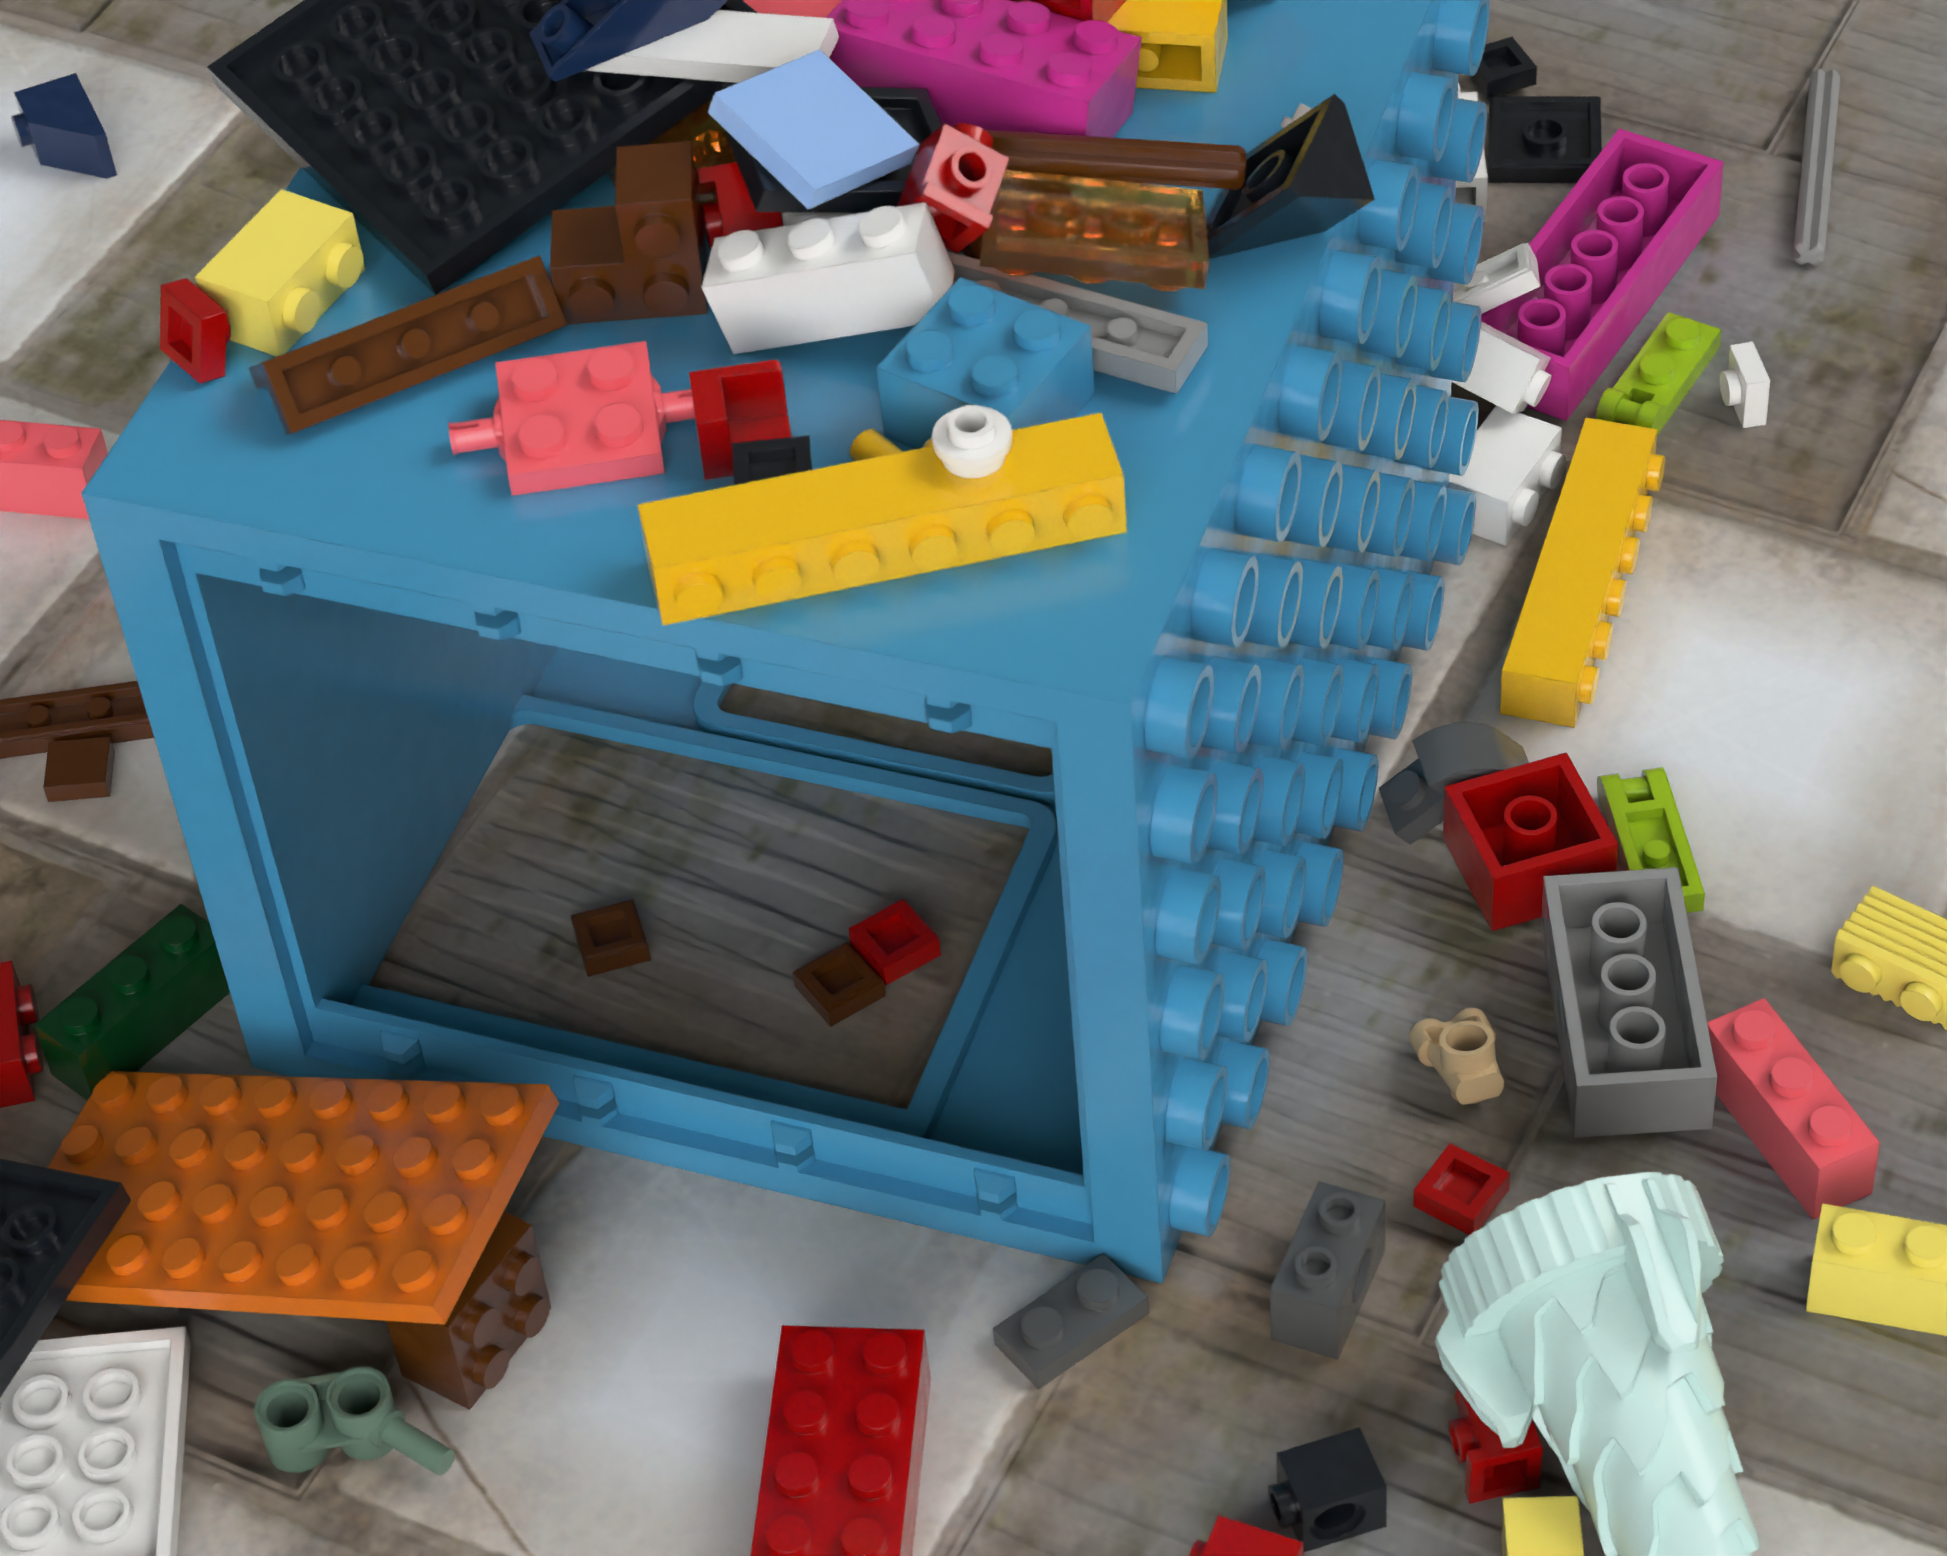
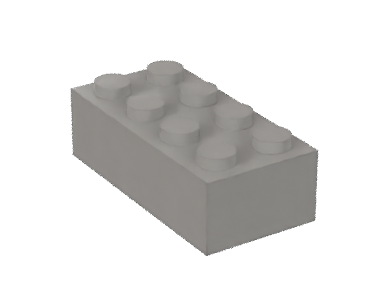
[1541,867,1717,1138]

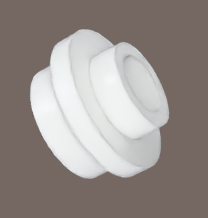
[932,405,1012,478]

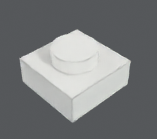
[1720,341,1770,428]

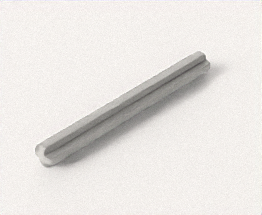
[1793,68,1840,266]

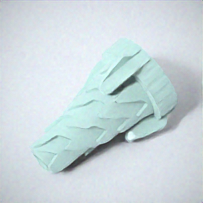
[1434,1172,1760,1556]

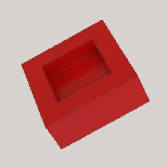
[160,278,231,384]
[848,899,941,985]
[1413,1143,1510,1235]

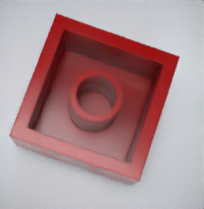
[1443,752,1618,931]

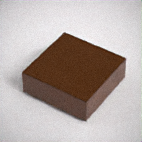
[43,737,115,802]
[570,899,651,977]
[793,941,886,1027]

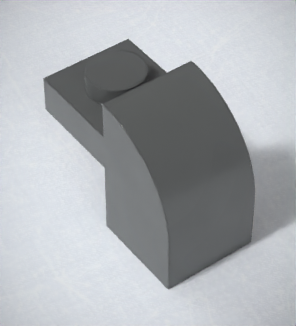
[1379,722,1529,845]

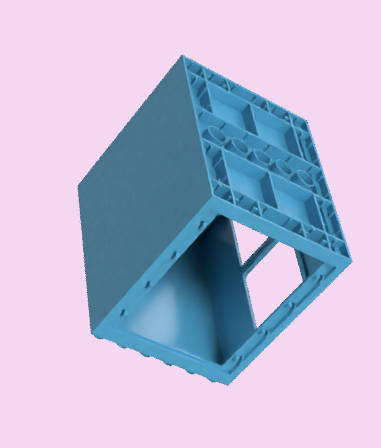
[82,0,1490,1283]

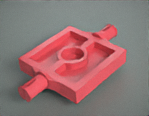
[448,341,695,496]

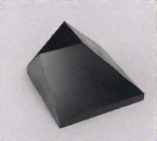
[1193,94,1375,261]

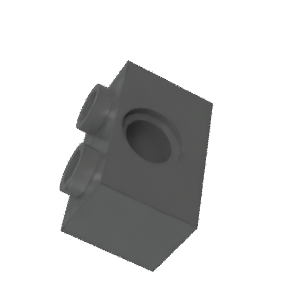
[1270,1181,1386,1360]

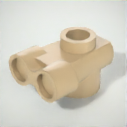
[1409,1008,1504,1105]

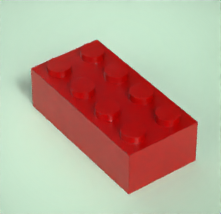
[750,1325,931,1556]

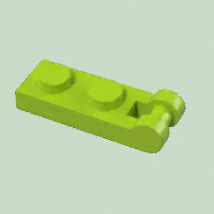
[1596,312,1722,436]
[1597,767,1705,913]

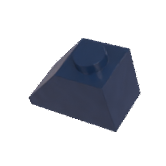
[11,73,117,179]

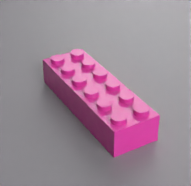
[1481,128,1724,421]

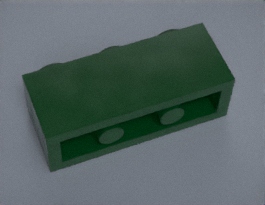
[34,904,230,1101]

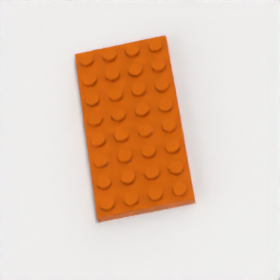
[47,1071,559,1324]

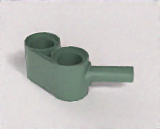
[254,1367,455,1476]

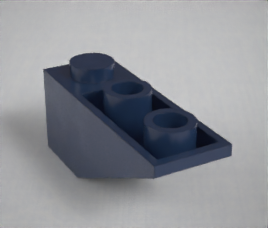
[529,0,728,82]

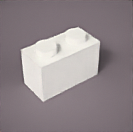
[1449,405,1566,546]

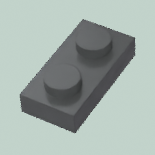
[993,1253,1149,1390]

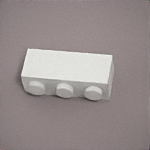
[701,202,955,355]

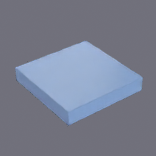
[708,49,920,210]

